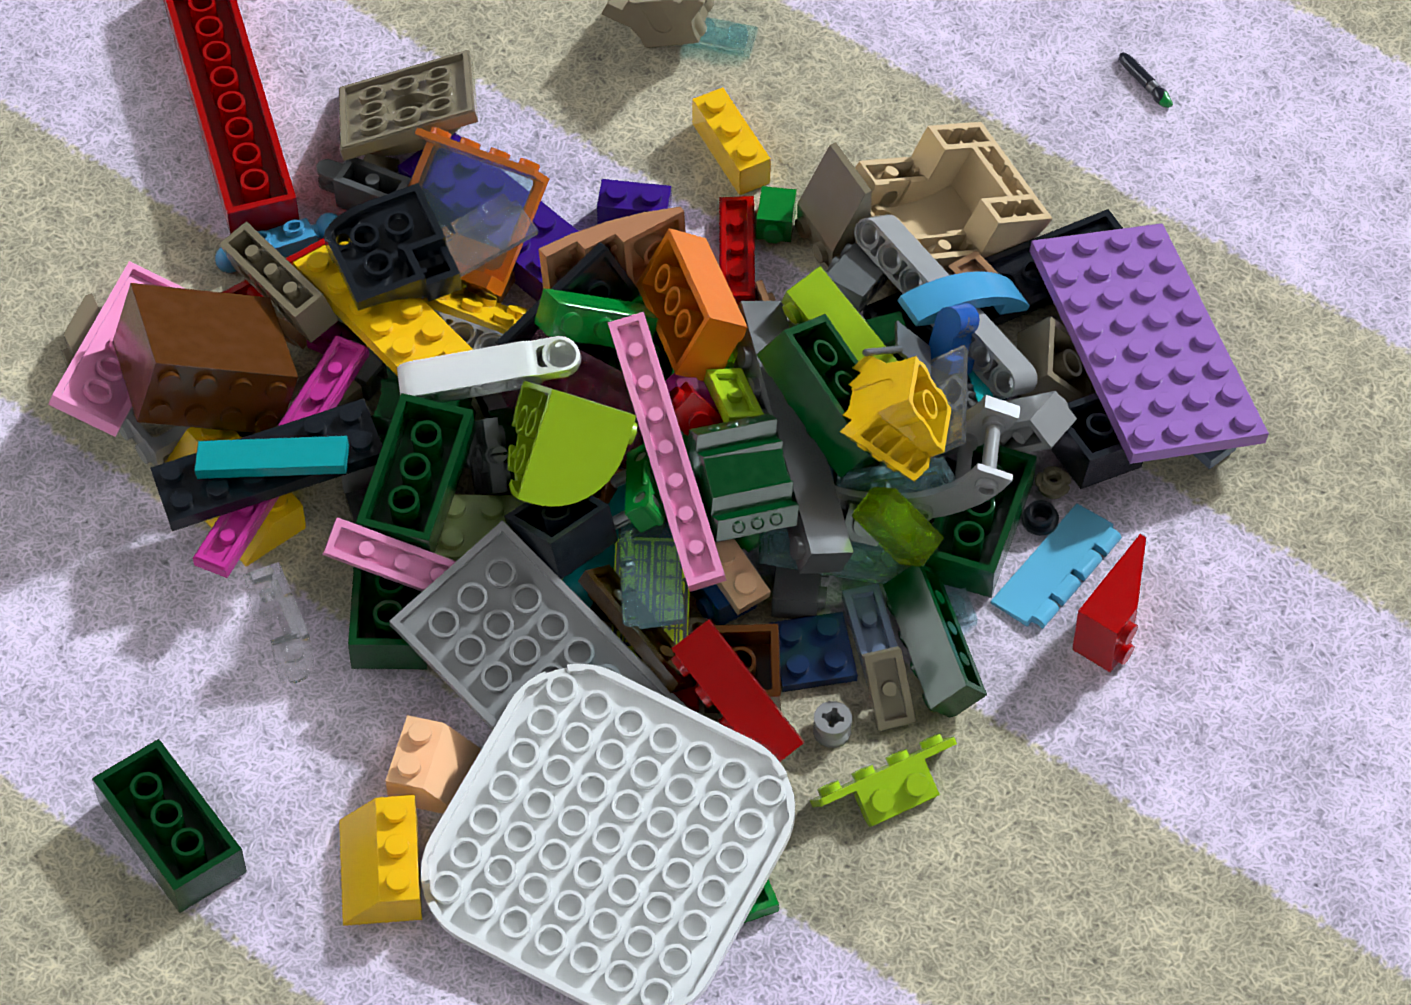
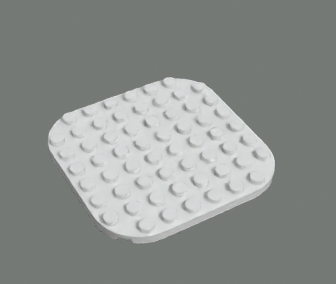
[421,664,795,1005]

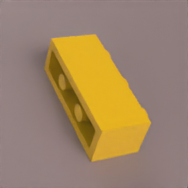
[692,87,771,196]

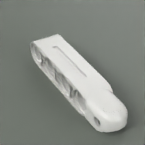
[397,336,581,403]

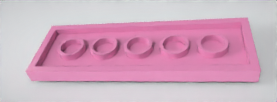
[48,261,183,437]

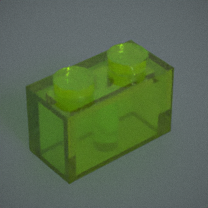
[851,487,944,567]

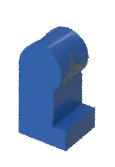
[929,303,980,378]

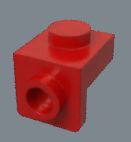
[669,381,723,436]

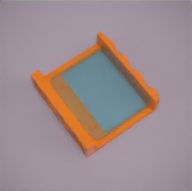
[409,126,550,297]

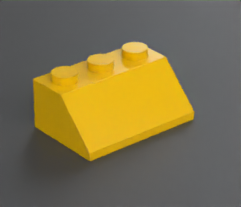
[339,795,422,926]

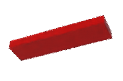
[719,196,755,306]

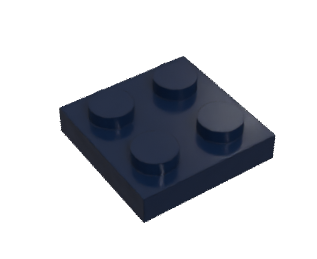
[769,612,858,692]

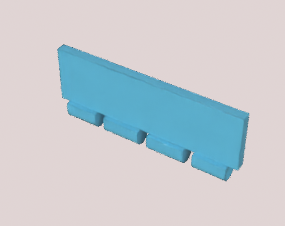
[991,503,1122,629]

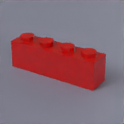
[671,619,804,762]

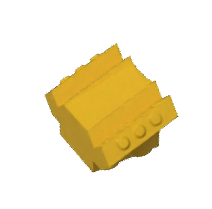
[840,356,952,482]

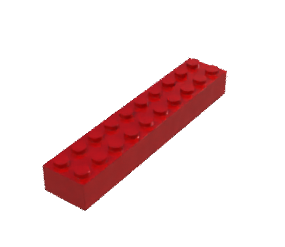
[163,0,300,234]

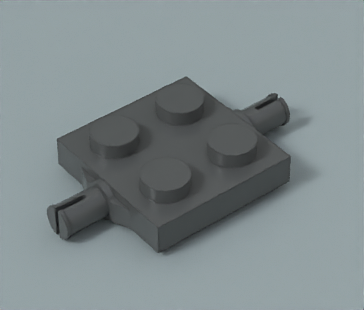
[464,417,511,495]

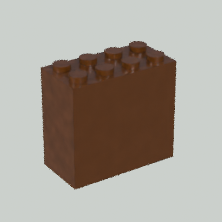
[113,283,298,433]

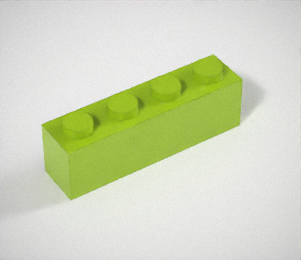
[781,266,897,363]

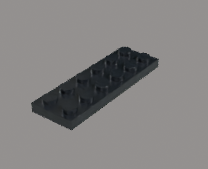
[150,398,383,532]

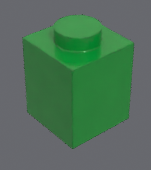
[756,186,797,244]

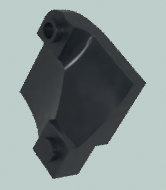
[324,183,462,311]

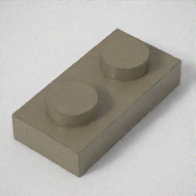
[861,646,916,731]

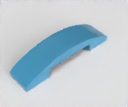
[898,272,1030,326]

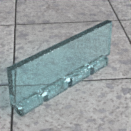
[618,511,685,629]

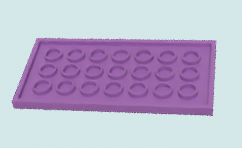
[1029,223,1269,464]

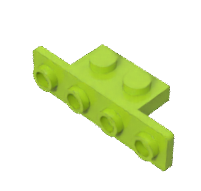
[810,733,957,827]

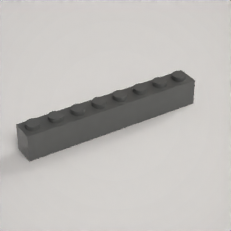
[736,301,854,574]

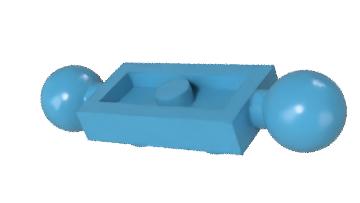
[215,213,338,273]

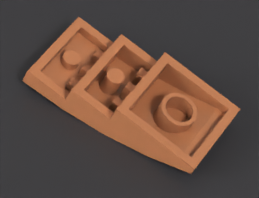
[539,207,686,289]

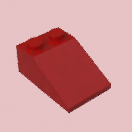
[1072,534,1147,673]

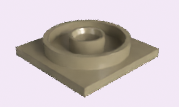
[339,50,478,161]

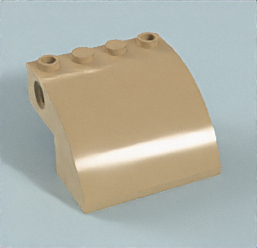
[855,122,1052,272]

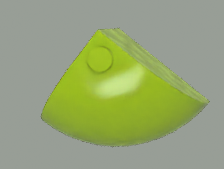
[507,380,637,507]

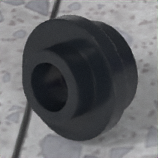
[1022,500,1059,536]

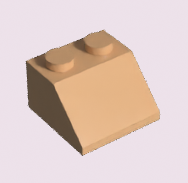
[385,715,481,814]

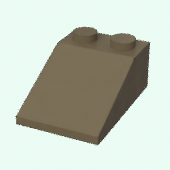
[795,142,872,267]

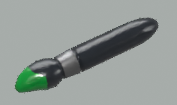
[1119,52,1173,108]

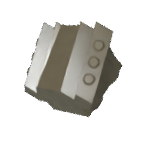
[601,0,714,48]

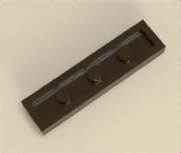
[578,564,697,693]

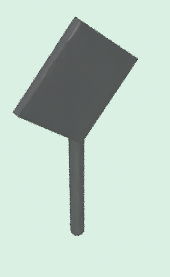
[862,321,931,376]

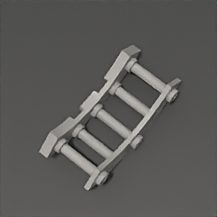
[834,395,1020,522]

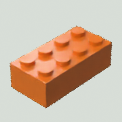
[636,228,748,381]

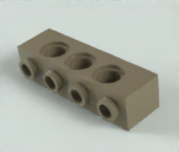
[219,221,339,343]

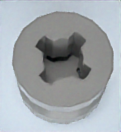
[813,701,852,748]

